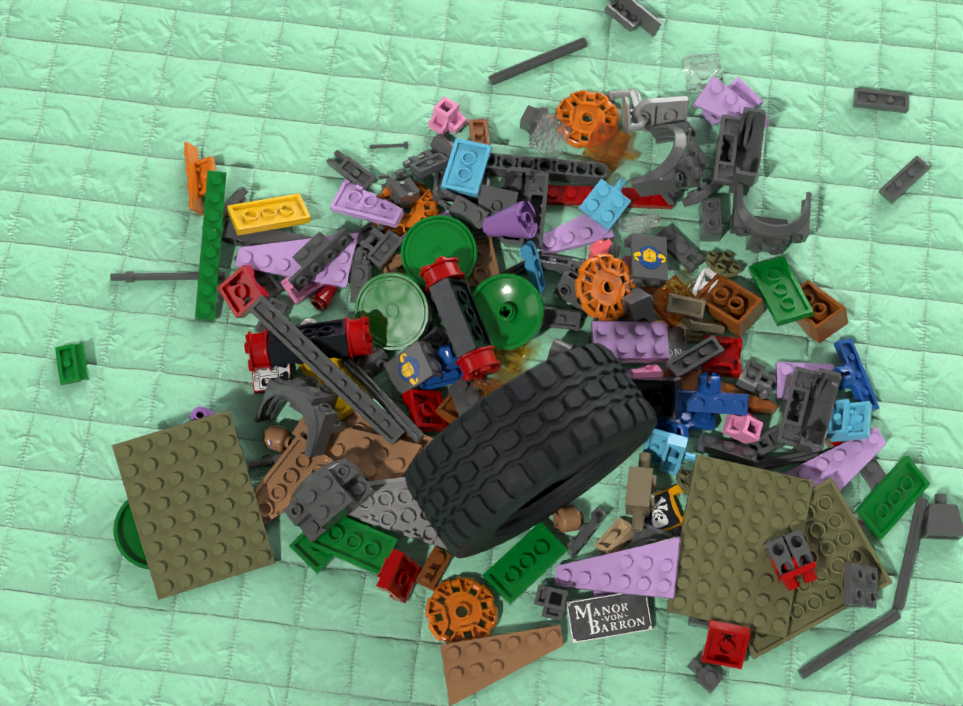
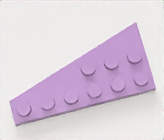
[235,233,359,289]
[783,427,887,491]
[554,537,681,599]

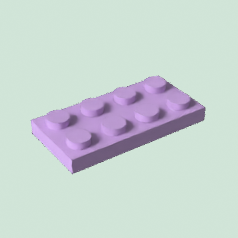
[591,321,670,361]

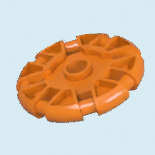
[554,90,620,150]
[375,181,440,237]
[575,253,636,321]
[425,576,498,643]

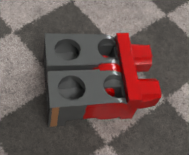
[761,529,817,591]

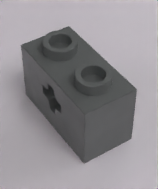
[698,198,722,242]

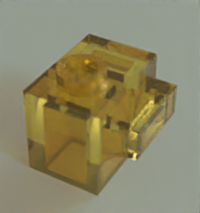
[495,346,531,374]

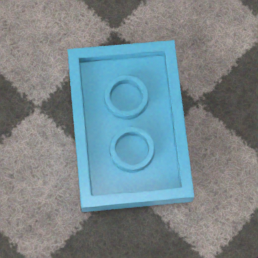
[441,138,492,197]

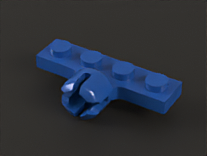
[831,339,879,412]
[418,343,491,390]
[682,372,749,415]
[655,411,716,444]

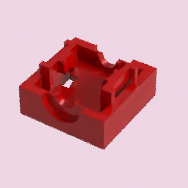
[217,265,269,318]
[701,335,742,378]
[402,389,447,432]
[376,549,421,604]
[701,620,750,670]

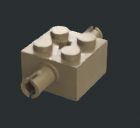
[625,452,657,532]

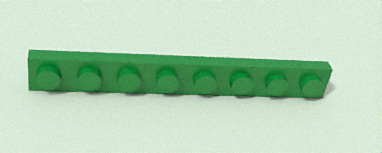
[195,170,227,321]

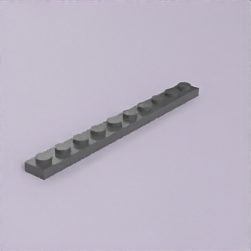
[248,295,405,445]

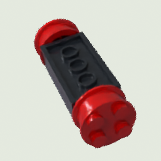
[419,256,502,382]
[244,315,373,374]

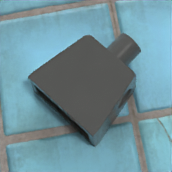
[921,494,963,540]

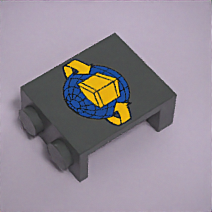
[624,233,668,288]
[384,341,444,398]

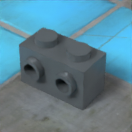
[554,269,591,311]

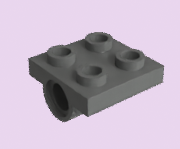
[843,563,878,609]

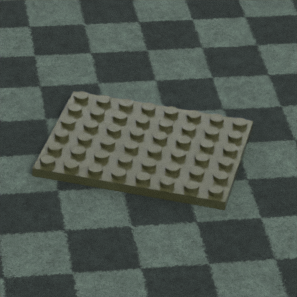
[112,410,275,600]
[665,455,813,639]
[747,477,893,659]

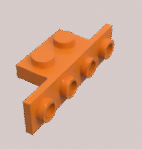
[184,142,216,215]

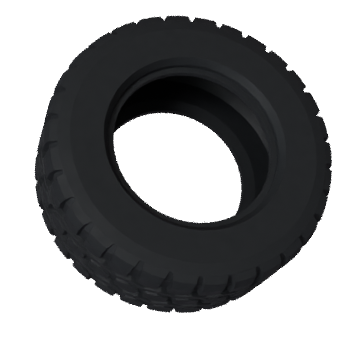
[405,343,657,559]

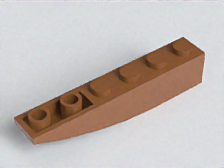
[663,368,778,415]

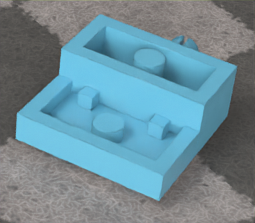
[579,178,631,231]
[827,399,872,442]
[642,429,696,476]

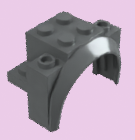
[711,107,766,196]
[631,121,707,205]
[498,167,549,249]
[729,184,812,255]
[776,366,842,454]
[255,376,346,458]
[283,458,375,543]

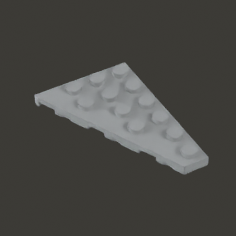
[344,477,447,550]

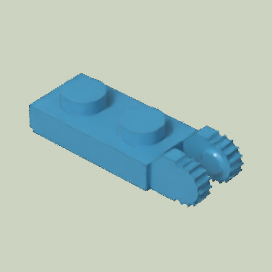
[520,241,546,295]

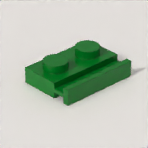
[55,342,90,385]

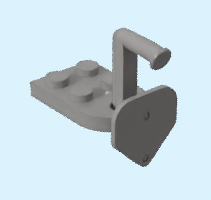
[607,89,689,134]

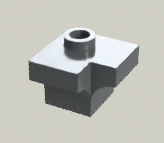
[520,105,549,144]
[386,177,420,209]
[622,287,656,323]
[534,584,568,621]

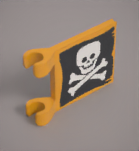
[644,485,684,532]

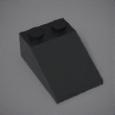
[631,377,682,420]

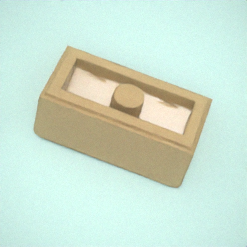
[594,517,635,555]

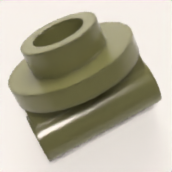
[685,328,705,344]

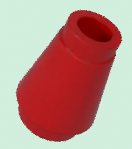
[311,285,338,311]

